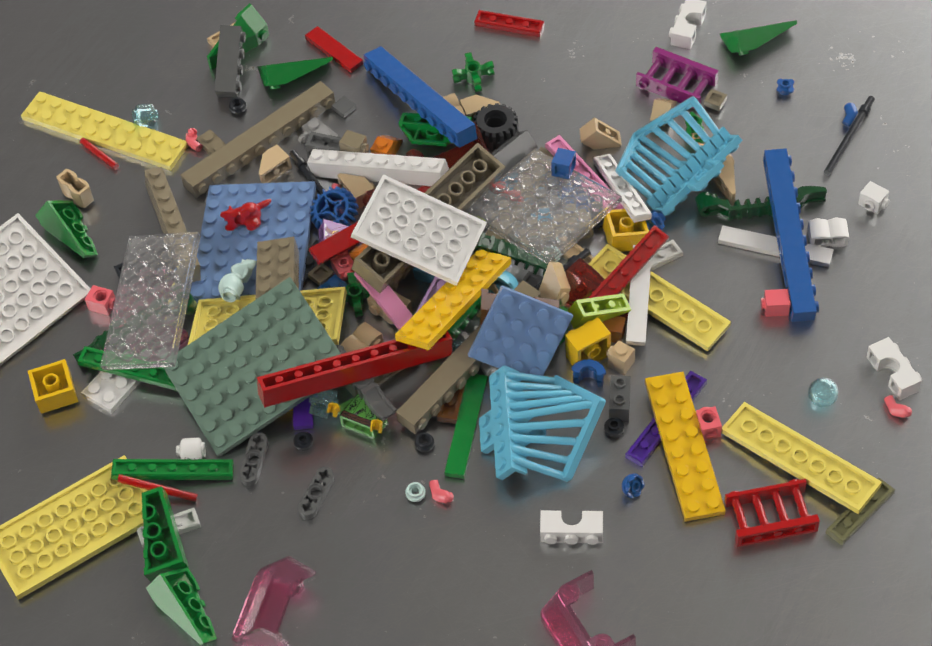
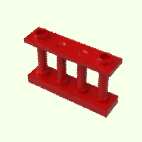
[724,479,820,547]

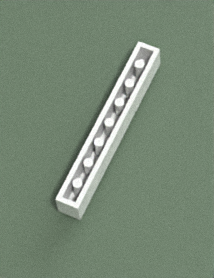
[307,149,449,186]

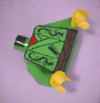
[326,394,388,439]

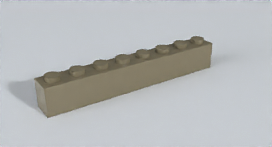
[144,167,201,284]

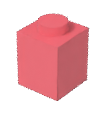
[761,289,790,317]

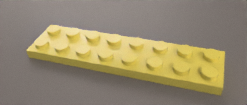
[584,244,731,351]
[721,402,882,515]

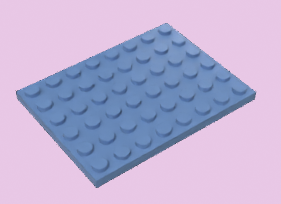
[190,181,316,303]

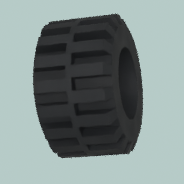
[473,103,519,151]

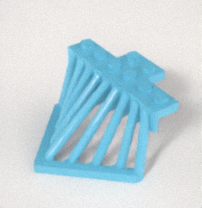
[615,96,743,216]
[479,365,606,482]

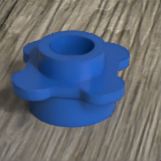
[777,79,794,95]

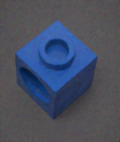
[551,148,576,179]

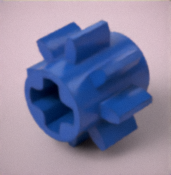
[646,210,666,230]

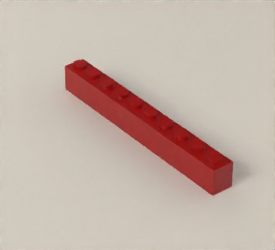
[257,331,452,408]

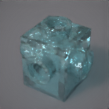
[309,389,339,419]

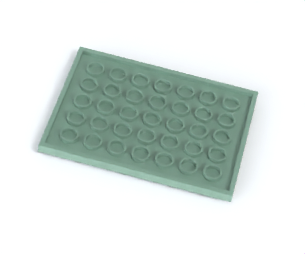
[161,277,341,457]

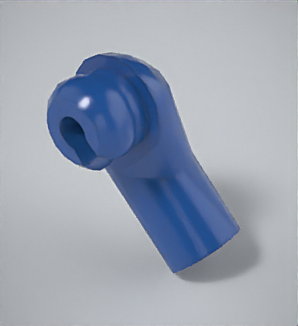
[842,102,858,127]

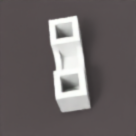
[669,0,707,50]
[866,337,922,401]
[540,510,603,545]

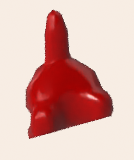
[220,199,271,231]

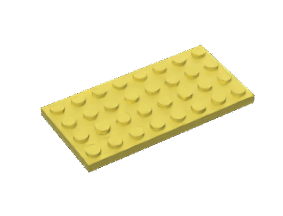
[188,287,347,345]
[0,455,148,600]

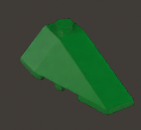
[207,3,270,70]
[720,20,797,55]
[257,57,333,89]
[35,200,98,258]
[146,567,217,645]

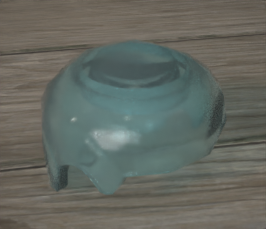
[808,377,839,407]

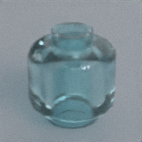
[132,103,159,127]

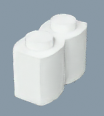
[807,217,849,247]

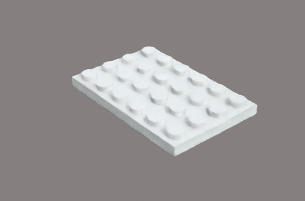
[351,174,487,286]

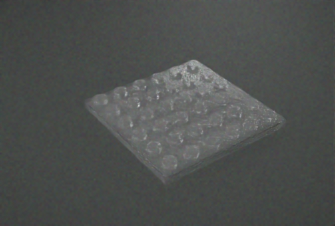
[465,148,622,264]

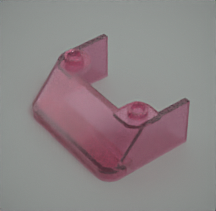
[232,556,316,646]
[541,570,636,646]

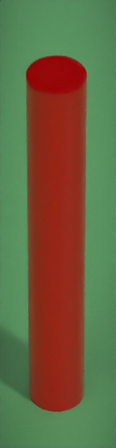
[80,138,119,170]

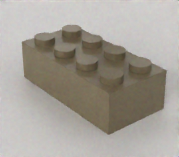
[255,237,299,299]

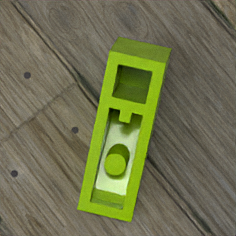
[567,293,631,329]

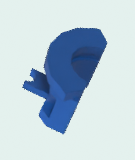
[571,359,606,387]

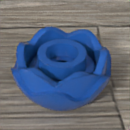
[622,473,645,499]

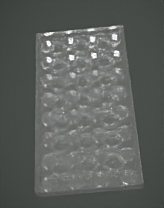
[100,232,201,370]

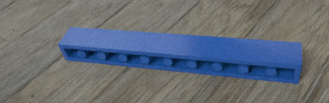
[363,46,477,148]
[763,148,819,322]

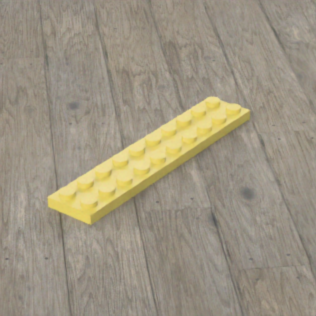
[21,91,188,171]

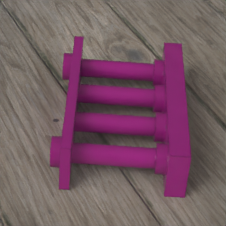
[636,47,719,108]

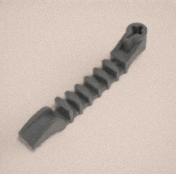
[336,344,397,421]

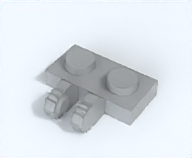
[298,117,338,144]

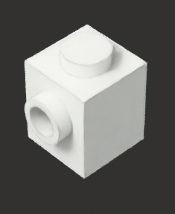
[858,181,890,214]

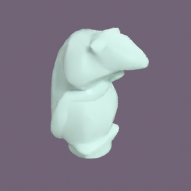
[218,259,257,303]

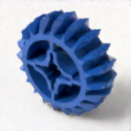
[309,186,359,230]

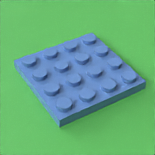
[468,285,573,384]

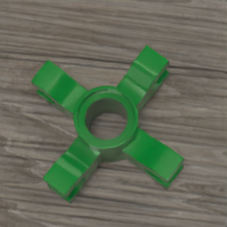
[452,52,495,92]
[345,272,370,317]

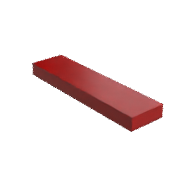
[474,10,545,37]
[305,26,364,73]

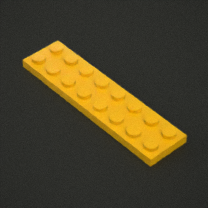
[395,250,512,350]
[645,372,726,522]

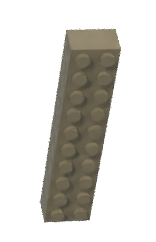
[351,143,506,293]

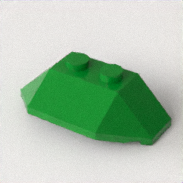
[398,112,472,146]

